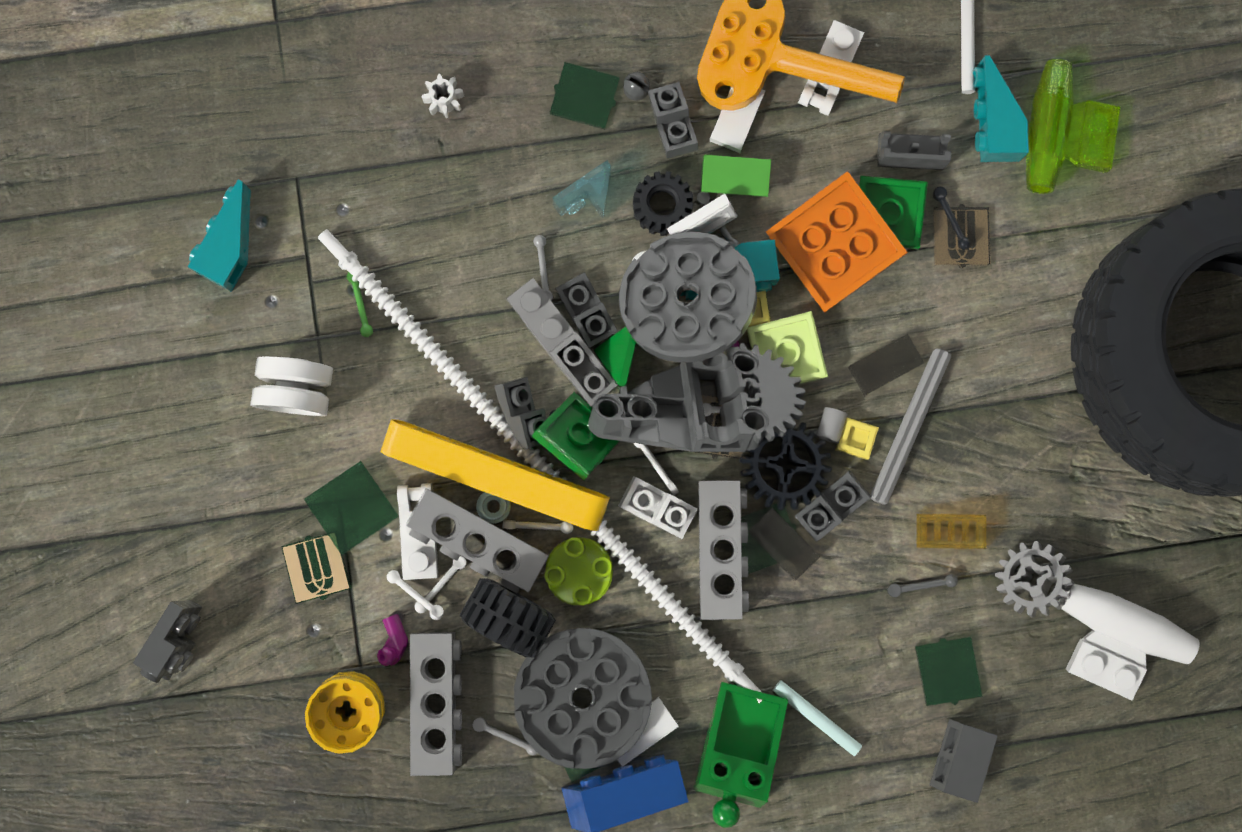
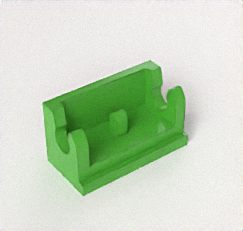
[701,155,771,197]

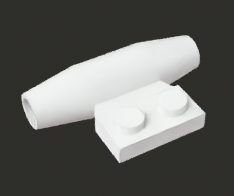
[1059,584,1200,700]

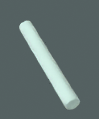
[773,680,862,756]

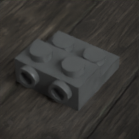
[133,600,202,683]

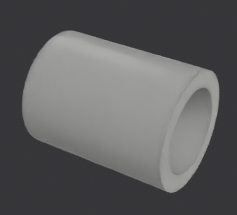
[816,407,847,443]

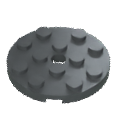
[619,232,757,363]
[514,628,652,769]

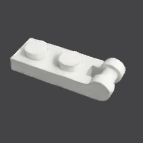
[798,20,864,116]
[397,483,439,580]

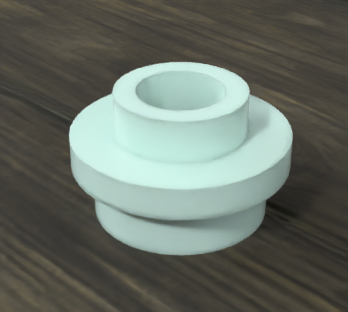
[476,492,511,523]

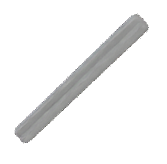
[870,348,951,505]

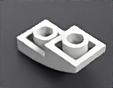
[618,476,697,539]

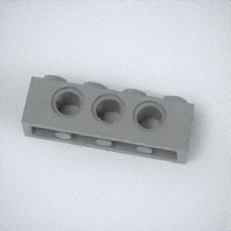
[698,481,749,620]
[406,488,549,593]
[410,632,462,776]

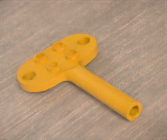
[697,0,905,111]

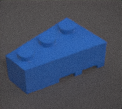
[561,755,689,832]

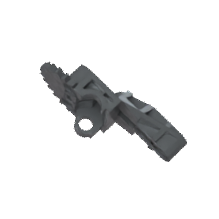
[588,343,806,452]

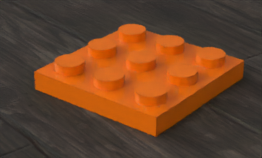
[766,171,908,313]

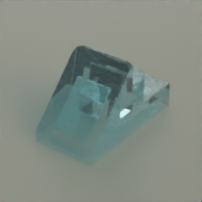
[552,160,611,218]

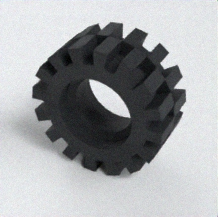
[633,171,693,236]

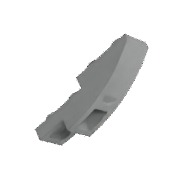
[506,278,617,406]

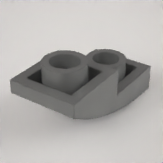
[648,82,698,158]
[555,272,618,348]
[494,377,547,449]
[795,470,871,542]

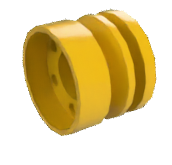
[305,671,385,754]

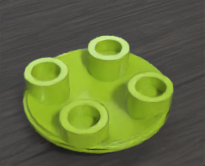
[545,537,613,606]

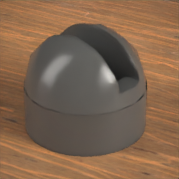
[623,71,650,101]

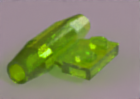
[1026,59,1120,194]

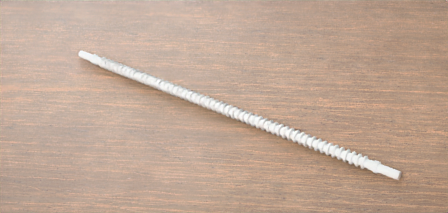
[318,229,762,703]

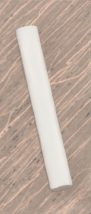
[961,0,975,94]

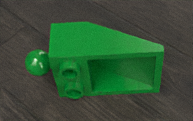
[693,682,788,828]

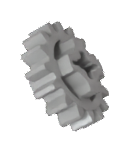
[995,541,1074,617]

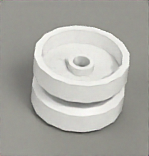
[250,357,333,416]

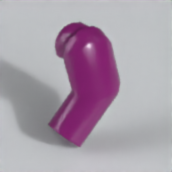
[377,614,409,666]

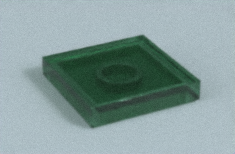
[304,461,399,556]

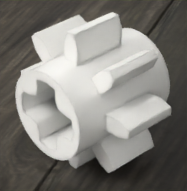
[422,74,464,118]

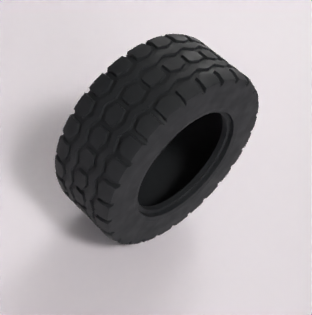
[1071,188,1242,497]

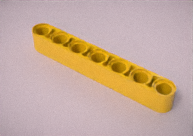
[380,419,610,531]

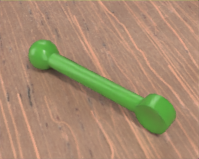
[347,272,373,337]

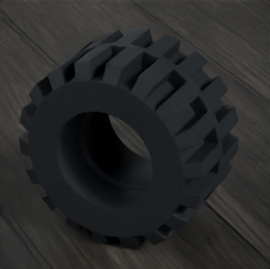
[460,578,556,658]

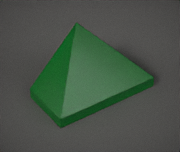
[594,326,636,390]

